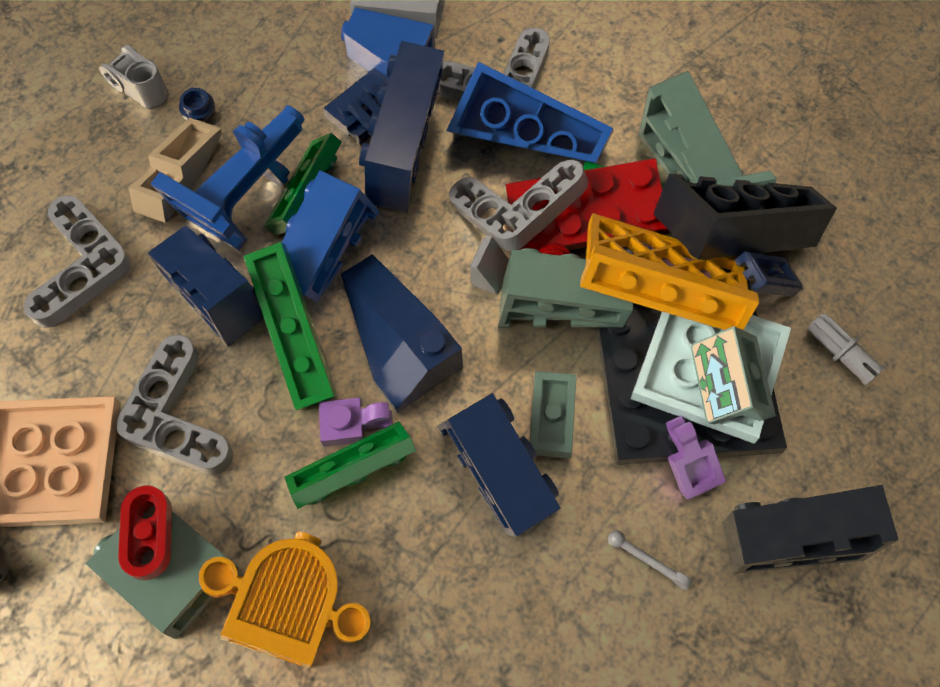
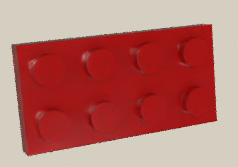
[505,158,669,251]

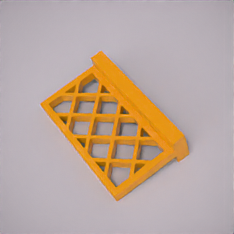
[580,213,759,330]

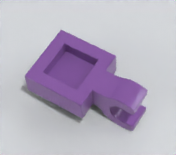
[319,397,393,447]
[666,416,726,500]

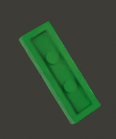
[263,133,342,235]
[284,421,416,509]

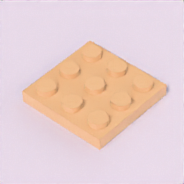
[0,396,120,528]

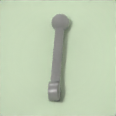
[608,531,693,590]

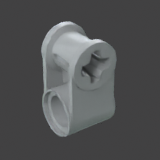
[99,45,169,108]

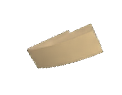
[129,118,222,223]

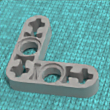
[437,27,550,101]
[449,160,588,251]
[24,195,131,328]
[116,335,233,475]

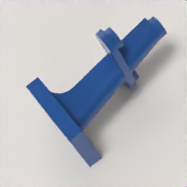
[151,105,305,251]

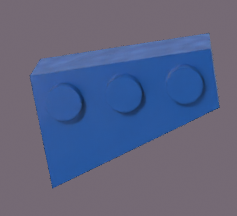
[282,170,380,303]

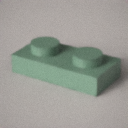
[530,371,576,458]

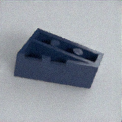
[148,225,264,347]
[437,393,561,537]

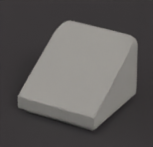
[470,235,509,294]

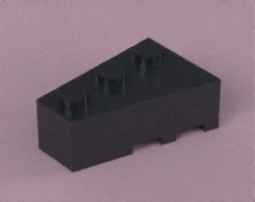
[723,485,899,574]

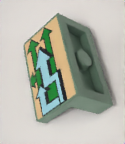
[691,326,776,425]

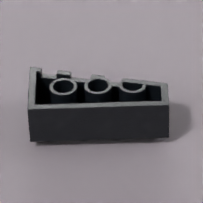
[653,173,837,260]

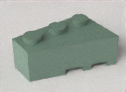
[498,248,633,327]

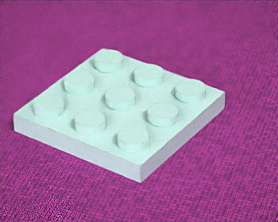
[631,312,791,444]

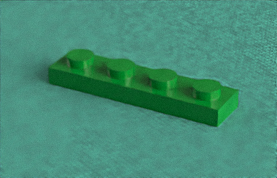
[243,242,338,410]

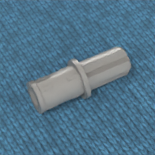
[808,313,885,386]

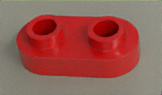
[118,485,172,581]

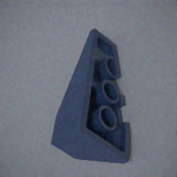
[341,254,463,413]

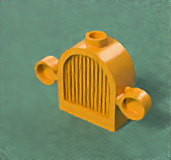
[199,532,370,668]

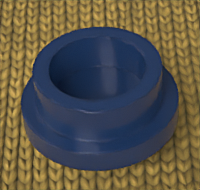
[179,88,215,121]

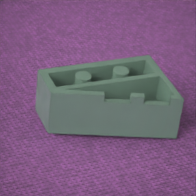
[638,71,743,183]

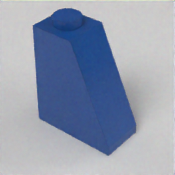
[341,7,435,79]

